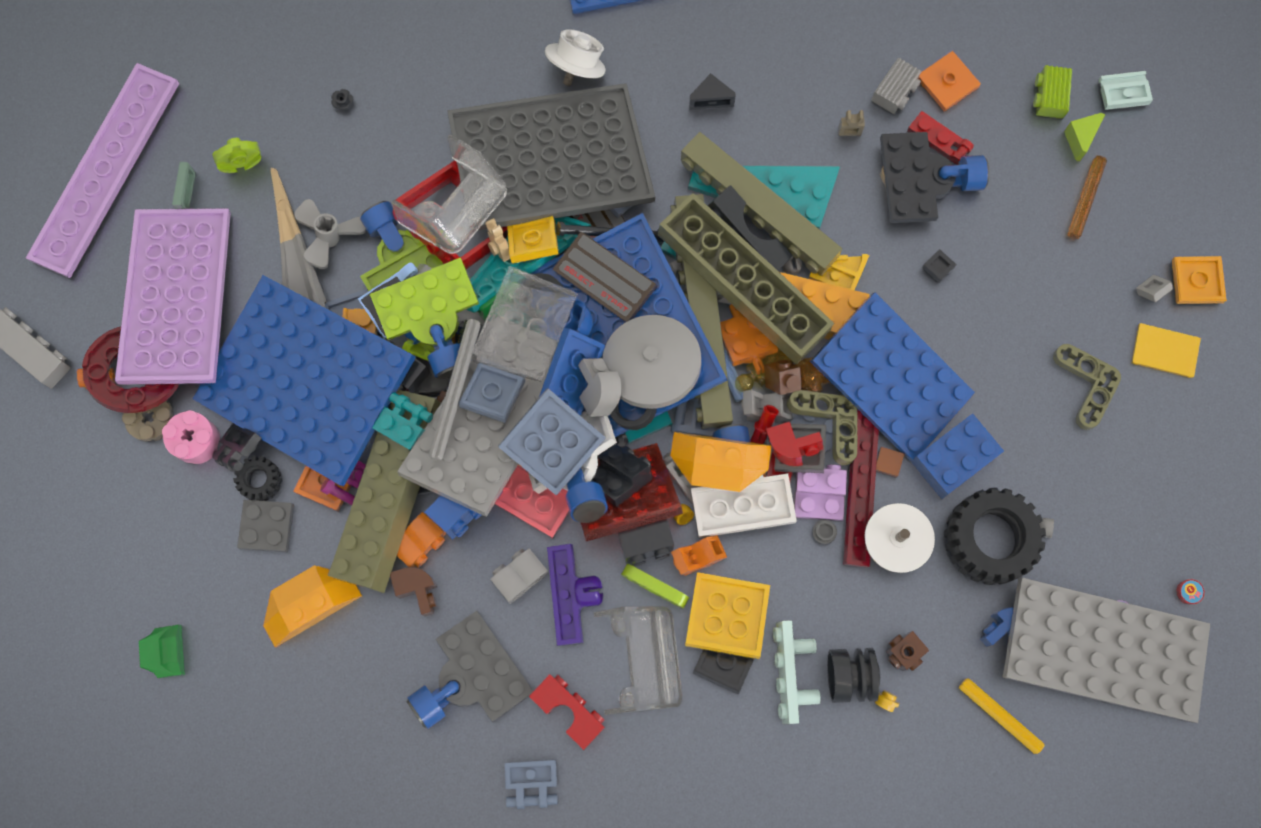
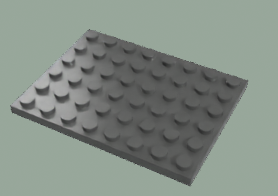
[447,83,656,232]

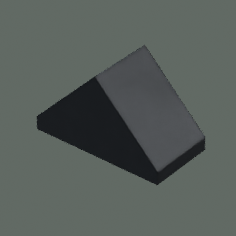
[689,73,736,110]

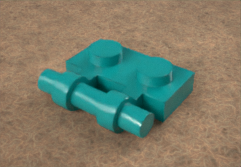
[372,392,433,451]

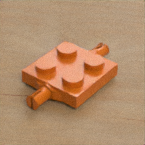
[720,304,778,375]

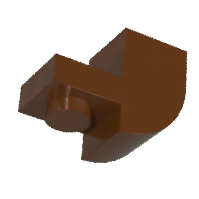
[390,567,437,617]

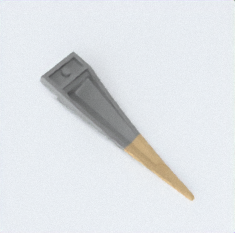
[271,168,327,308]

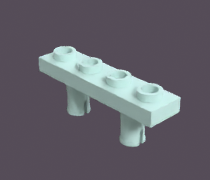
[773,621,820,724]

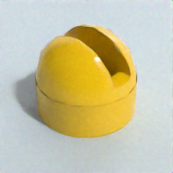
[673,504,694,525]

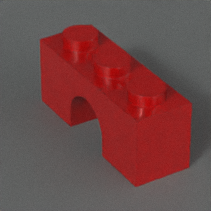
[529,674,605,750]

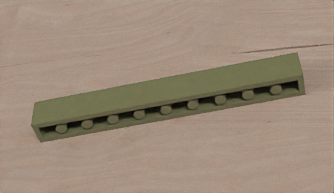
[670,194,733,429]

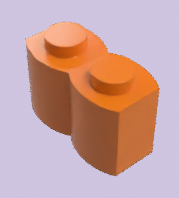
[397,512,446,568]

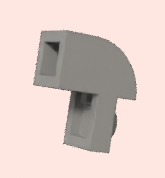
[578,358,621,417]
[742,390,792,423]

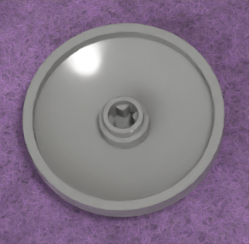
[603,315,702,409]

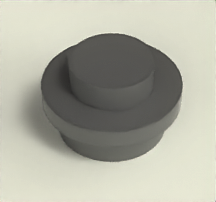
[812,519,837,544]

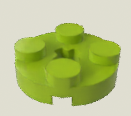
[212,138,262,173]

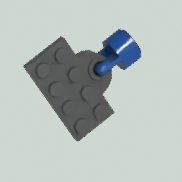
[406,611,533,729]

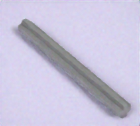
[429,319,480,461]

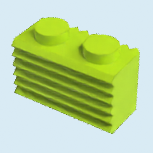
[1033,65,1072,119]

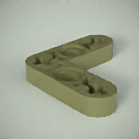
[1053,344,1121,430]
[787,390,857,466]

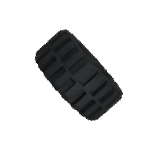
[944,487,1046,585]

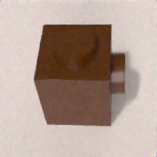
[764,359,801,395]

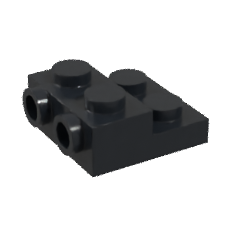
[590,444,653,507]

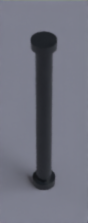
[556,222,664,243]

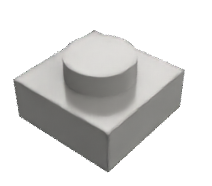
[1136,275,1173,302]

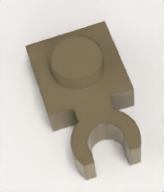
[838,110,865,136]

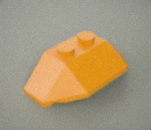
[670,432,771,492]
[263,565,362,647]

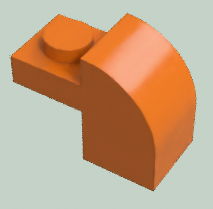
[671,535,727,576]

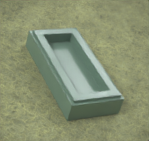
[172,162,196,209]

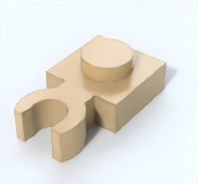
[485,218,510,262]

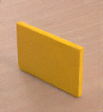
[1131,323,1201,378]

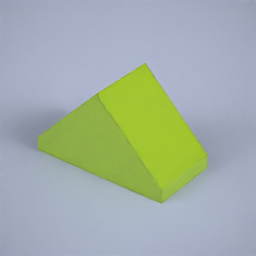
[1064,113,1105,162]

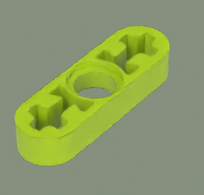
[621,564,689,609]

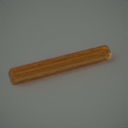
[1068,155,1107,239]

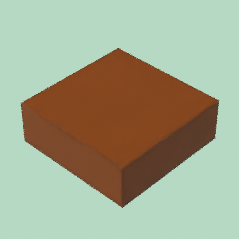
[876,447,904,478]

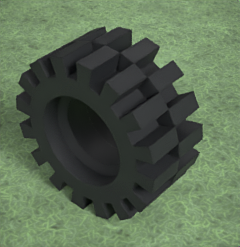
[233,456,282,501]

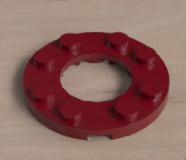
[82,326,179,413]

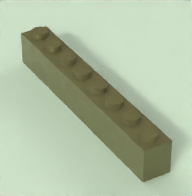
[681,132,843,276]

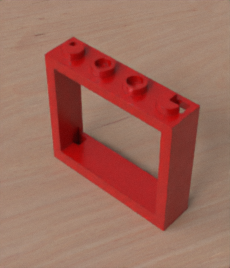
[392,160,508,269]

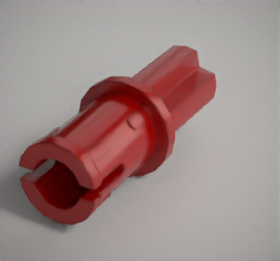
[750,405,779,444]

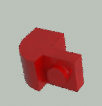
[766,422,823,466]

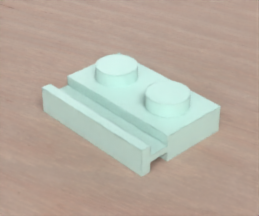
[1098,71,1153,110]

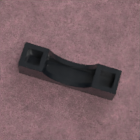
[707,185,793,271]

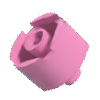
[162,410,220,464]

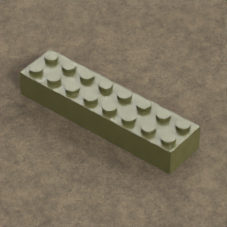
[658,193,834,365]
[328,390,441,593]

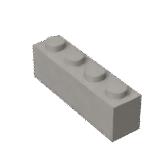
[0,307,71,389]

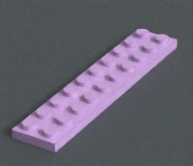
[26,63,179,278]

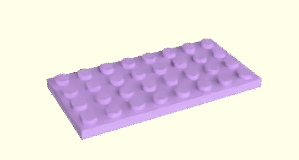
[115,209,231,384]

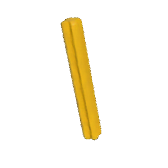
[959,678,1045,754]

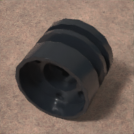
[827,648,880,703]

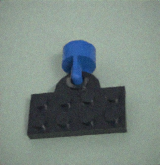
[880,132,989,223]

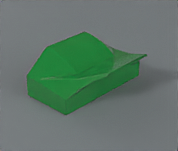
[139,625,185,678]

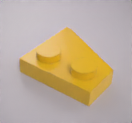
[808,254,870,290]

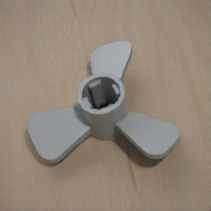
[294,199,367,269]

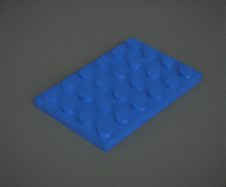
[810,292,975,462]

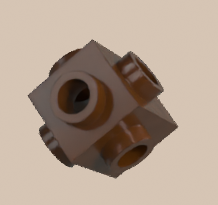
[886,631,930,671]

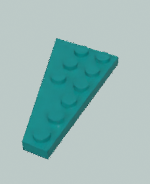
[688,166,840,229]
[465,216,591,313]

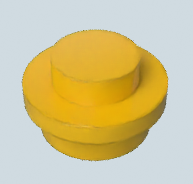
[875,690,900,712]

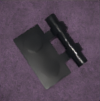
[212,423,261,471]

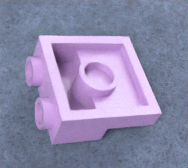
[794,465,847,521]

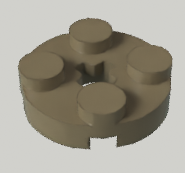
[122,401,174,442]

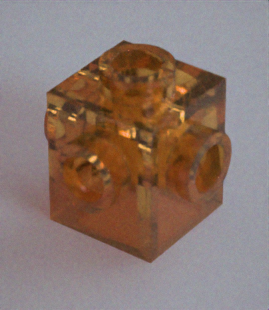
[795,357,830,393]

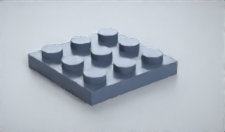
[498,388,606,496]

